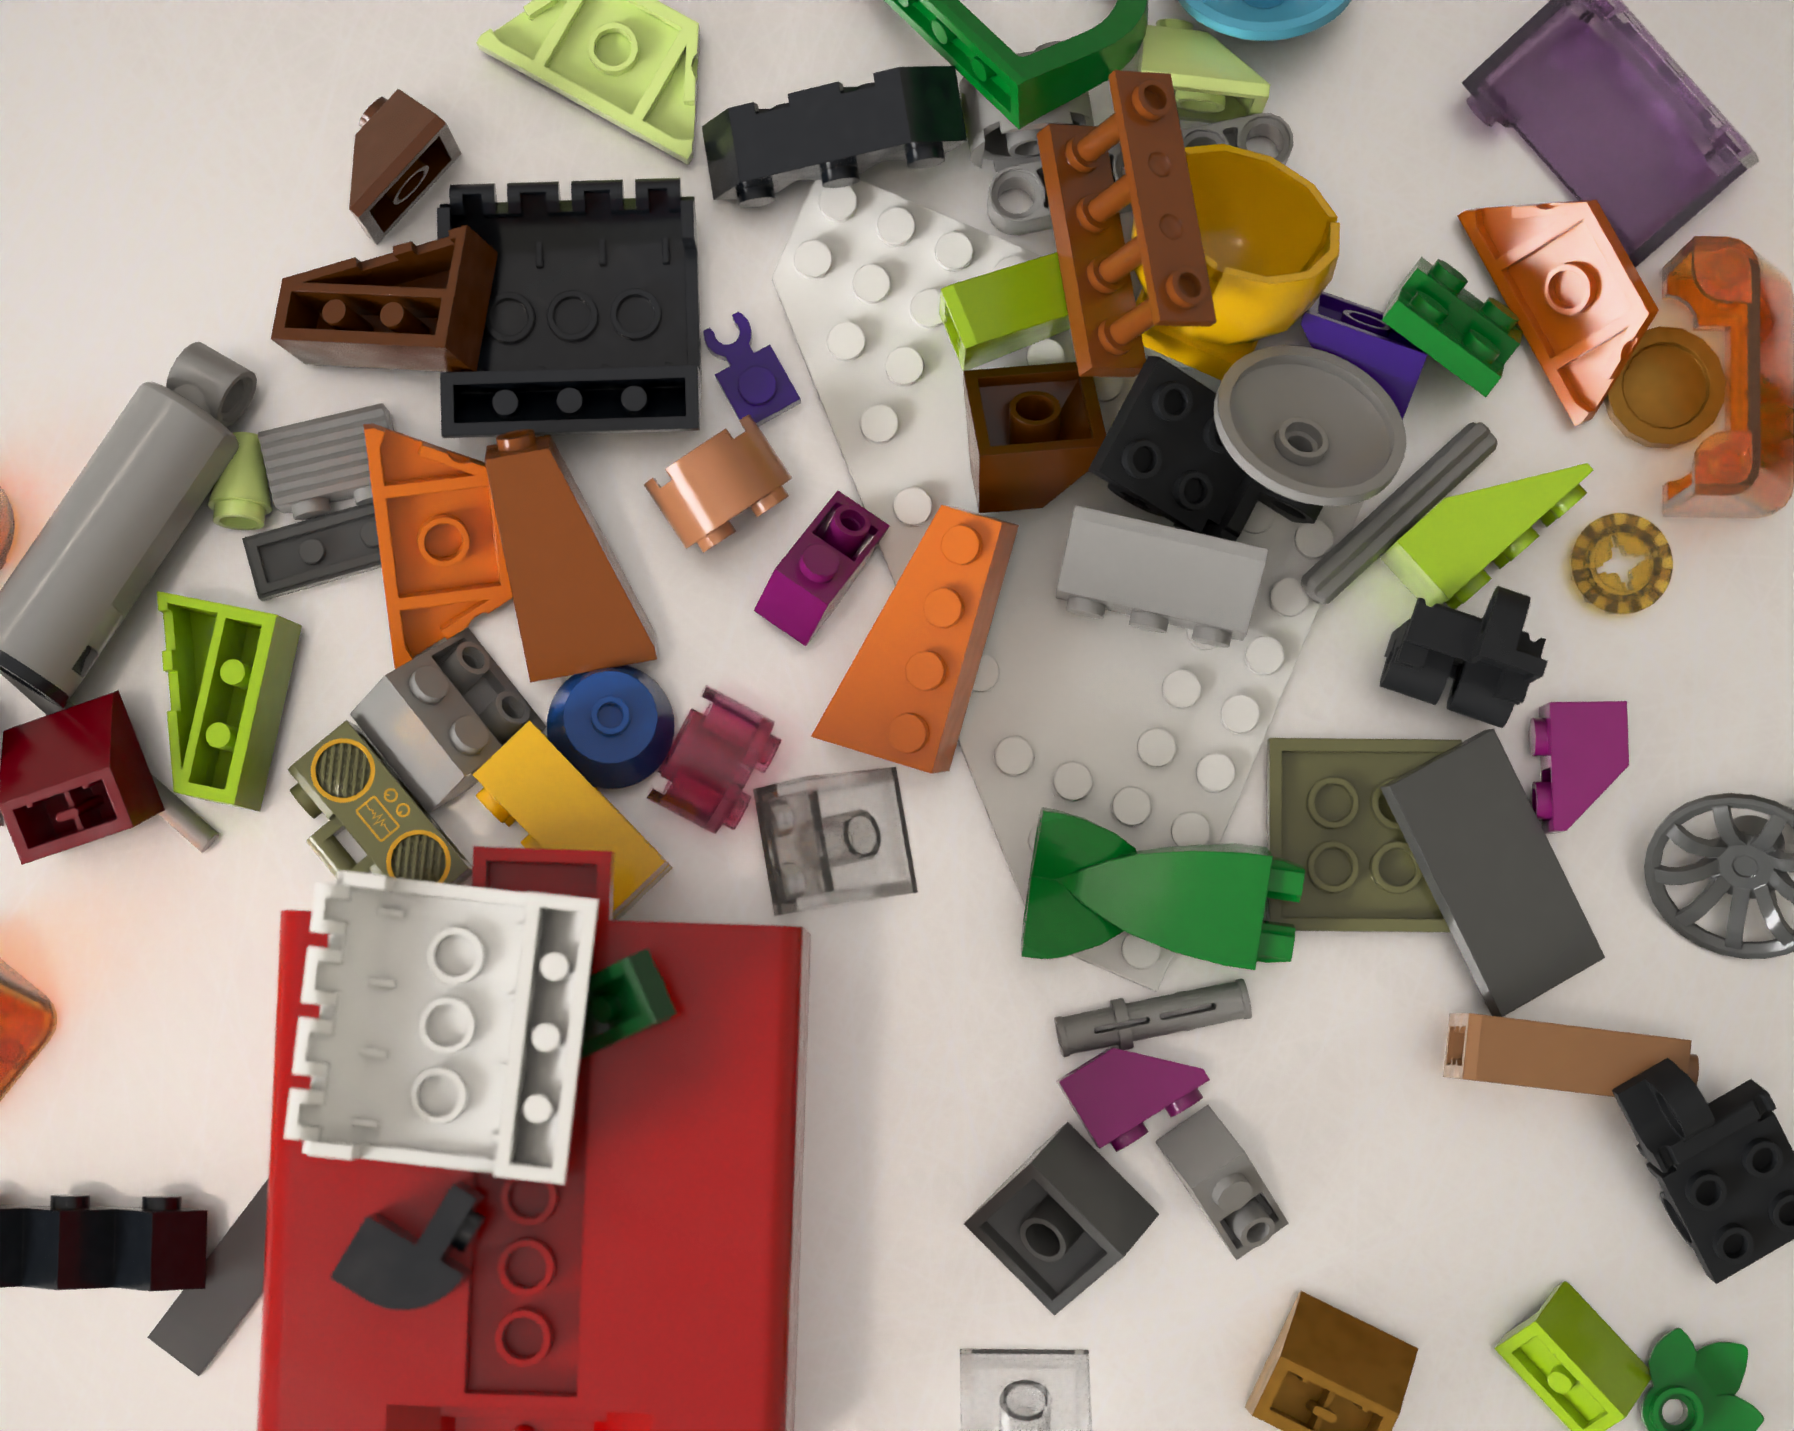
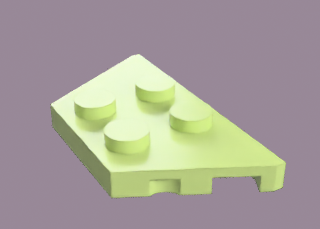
[476,0,700,165]

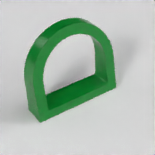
[884,0,1148,130]

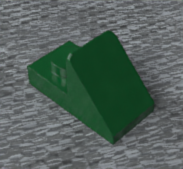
[580,949,677,1060]

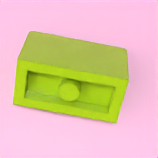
[1494,1281,1651,1431]

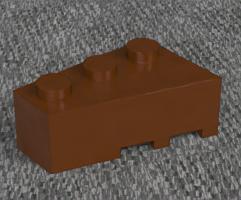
[271,225,498,372]

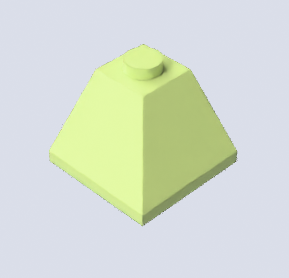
[1137,19,1270,123]

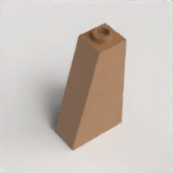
[1443,1013,1699,1097]

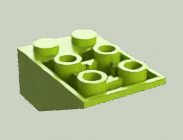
[1380,463,1594,609]

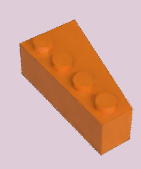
[811,505,1019,774]

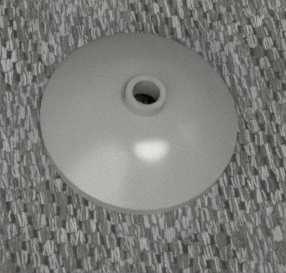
[1214,345,1406,506]

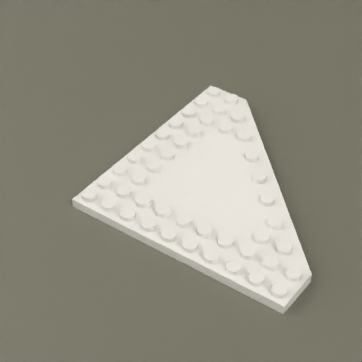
[772,180,1364,992]

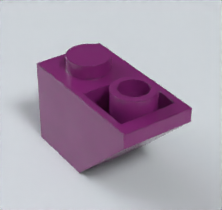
[754,490,890,646]
[1529,701,1629,834]
[1056,1047,1210,1152]

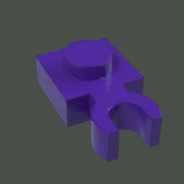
[703,312,801,430]

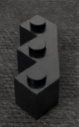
[702,66,967,208]
[0,1195,207,1292]

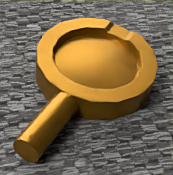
[1604,326,1726,448]

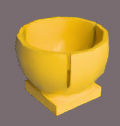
[1131,144,1340,381]

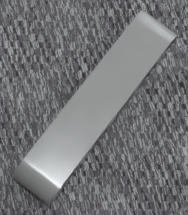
[987,113,1293,235]

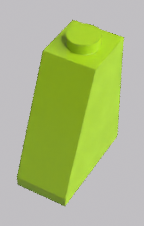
[939,252,1071,371]

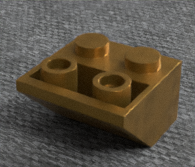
[1245,1290,1418,1431]

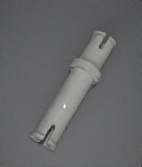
[1054,978,1252,1057]

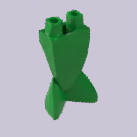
[1021,807,1305,970]

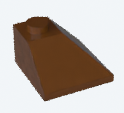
[349,89,462,245]
[963,362,1106,513]

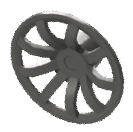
[1644,793,1794,959]

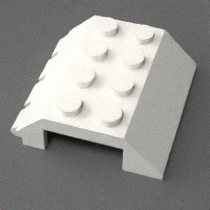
[284,871,599,1184]

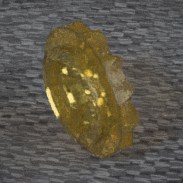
[1570,513,1673,614]

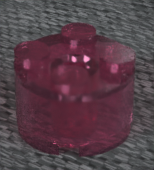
[646,685,782,834]

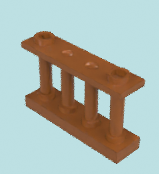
[1036,70,1217,377]

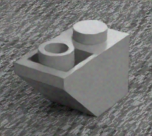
[1155,1105,1289,1260]

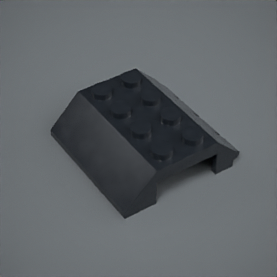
[437,178,702,438]

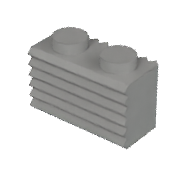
[258,403,394,520]

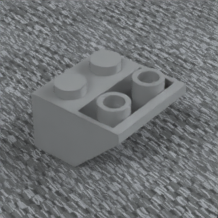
[350,628,546,814]

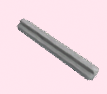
[1301,422,1498,604]

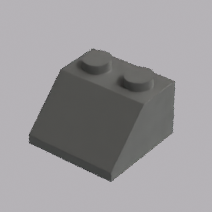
[964,1122,1159,1316]

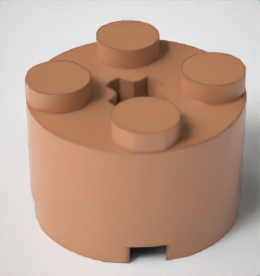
[644,414,792,553]

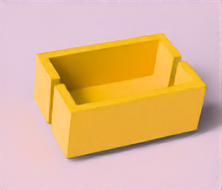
[473,720,673,920]

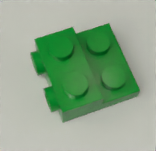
[1382,257,1523,397]

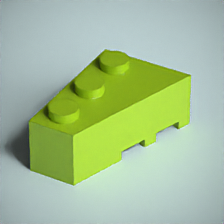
[157,591,302,812]

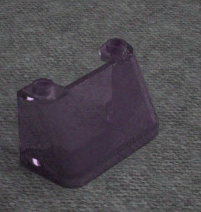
[1462,0,1759,269]

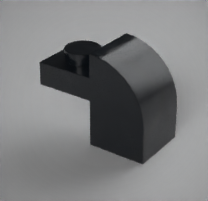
[330,1181,486,1310]

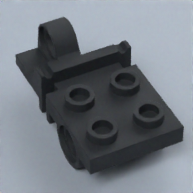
[1088,356,1323,542]
[1380,586,1548,728]
[1612,1058,1794,1284]

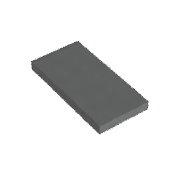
[1380,729,1605,1017]

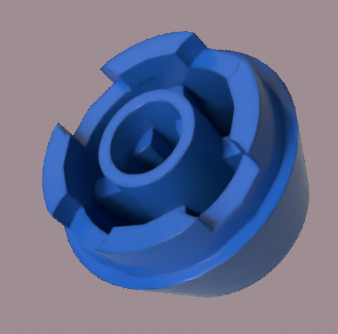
[546,665,675,789]

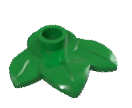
[1641,1327,1764,1431]

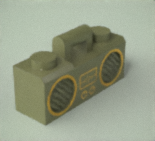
[288,720,472,885]

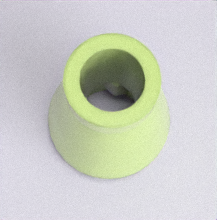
[208,432,272,530]

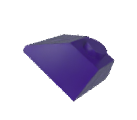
[1300,292,1428,420]

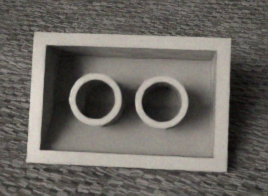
[1056,505,1269,647]

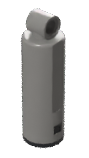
[0,342,257,708]

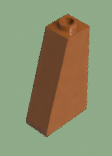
[484,429,657,682]

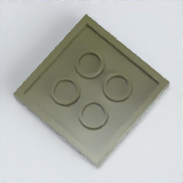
[1267,738,1462,933]

